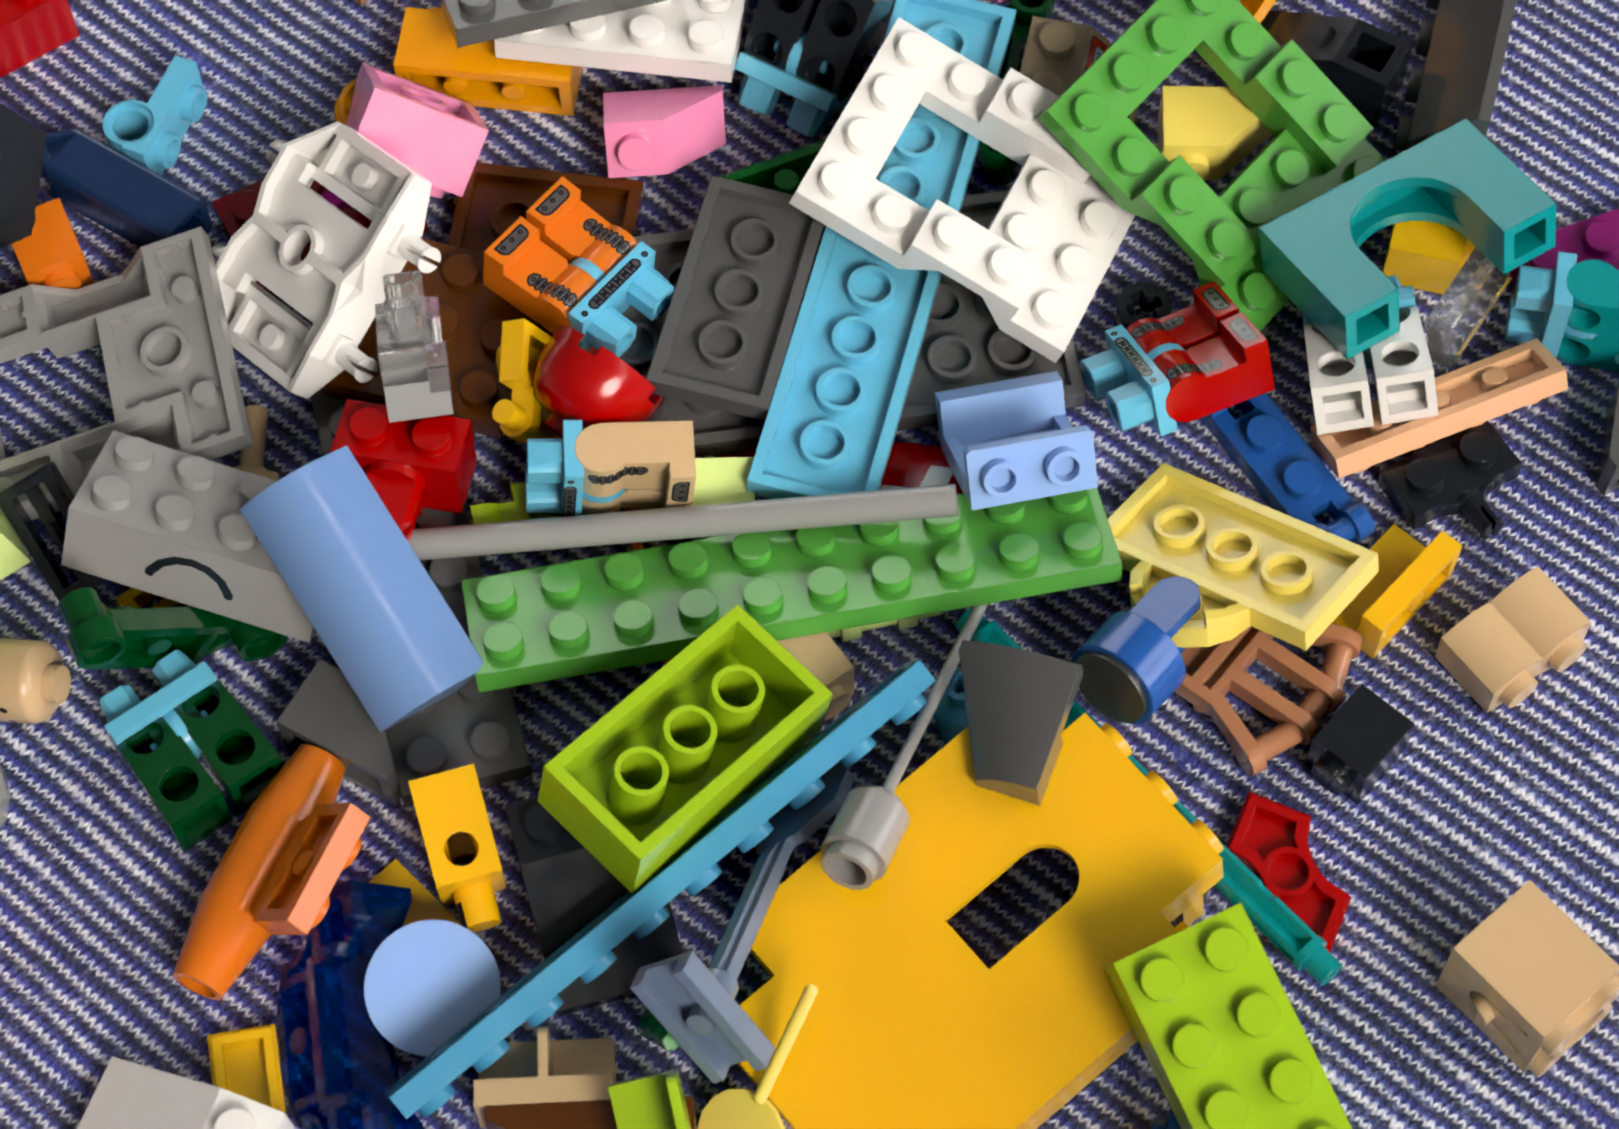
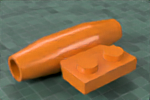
[173,744,371,1001]

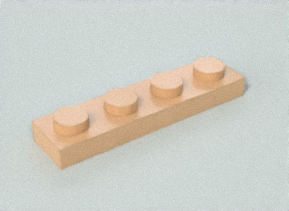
[1310,338,1568,479]

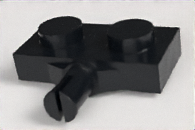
[1378,421,1522,539]

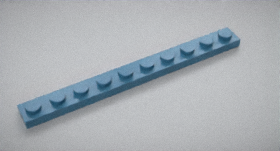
[385,660,936,1119]

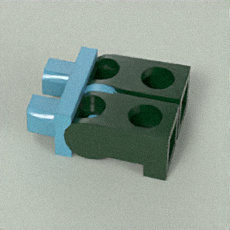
[99,650,283,852]

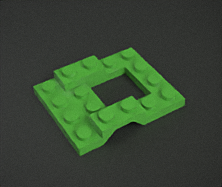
[1038,0,1385,331]

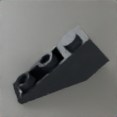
[1260,10,1413,127]

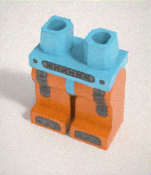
[483,176,674,357]

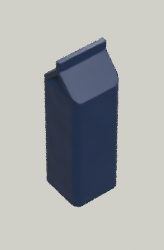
[43,129,212,247]

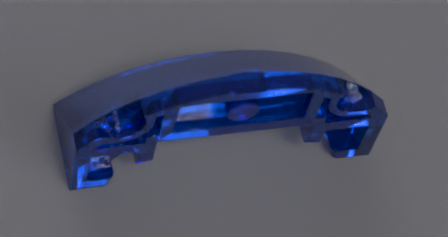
[276,880,425,1129]

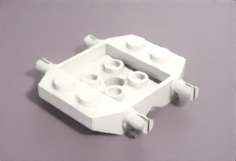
[212,121,441,399]

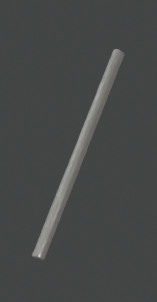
[408,484,958,561]

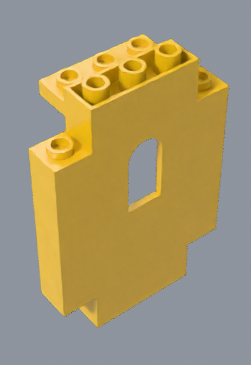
[737,713,1224,1129]

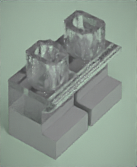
[375,270,454,423]

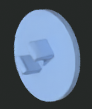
[364,919,501,1057]

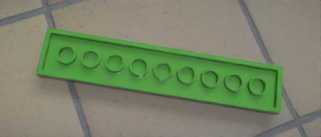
[461,488,1122,693]

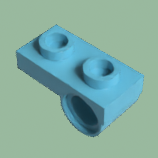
[102,55,208,175]

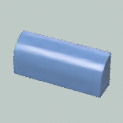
[240,445,484,733]

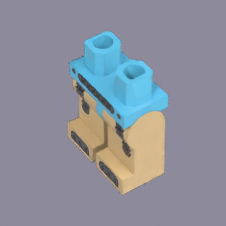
[525,420,696,517]

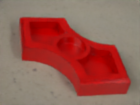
[1226,792,1351,952]

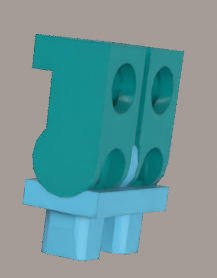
[1505,252,1619,372]

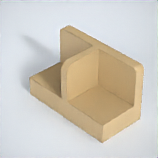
[473,1026,616,1127]

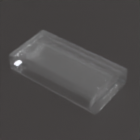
[1425,247,1510,368]

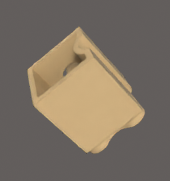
[1435,880,1619,1078]

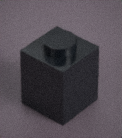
[1305,684,1415,804]

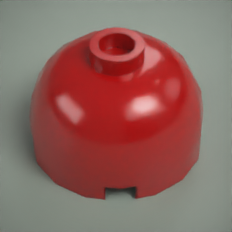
[532,324,663,438]

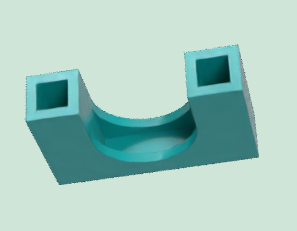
[1259,119,1556,360]

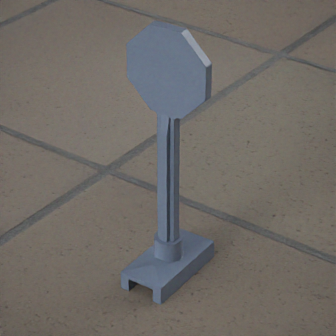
[630,762,855,1084]

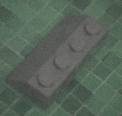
[1393,0,1517,151]

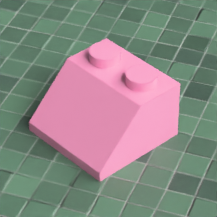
[346,62,489,198]

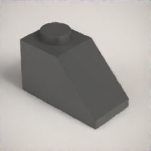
[276,659,402,806]

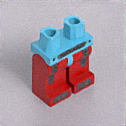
[1081,281,1275,437]

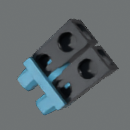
[735,0,894,137]

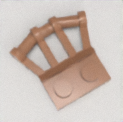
[1175,623,1363,777]

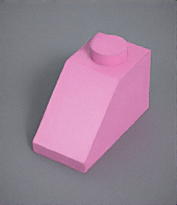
[603,85,726,178]

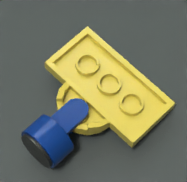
[1072,463,1379,724]

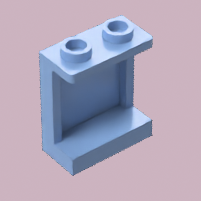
[935,371,1098,510]

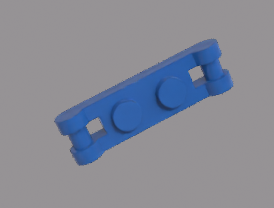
[1200,393,1375,543]

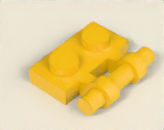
[492,318,560,443]

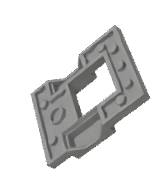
[0,226,253,521]

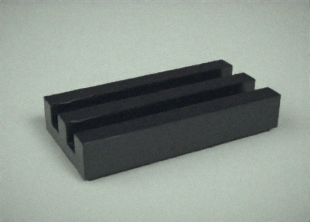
[0,462,106,601]

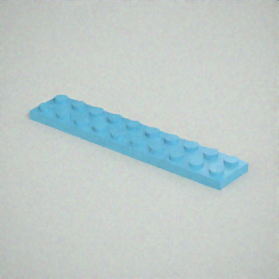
[746,0,1016,499]

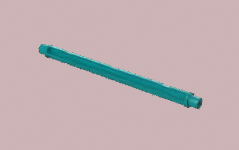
[955,608,1343,986]

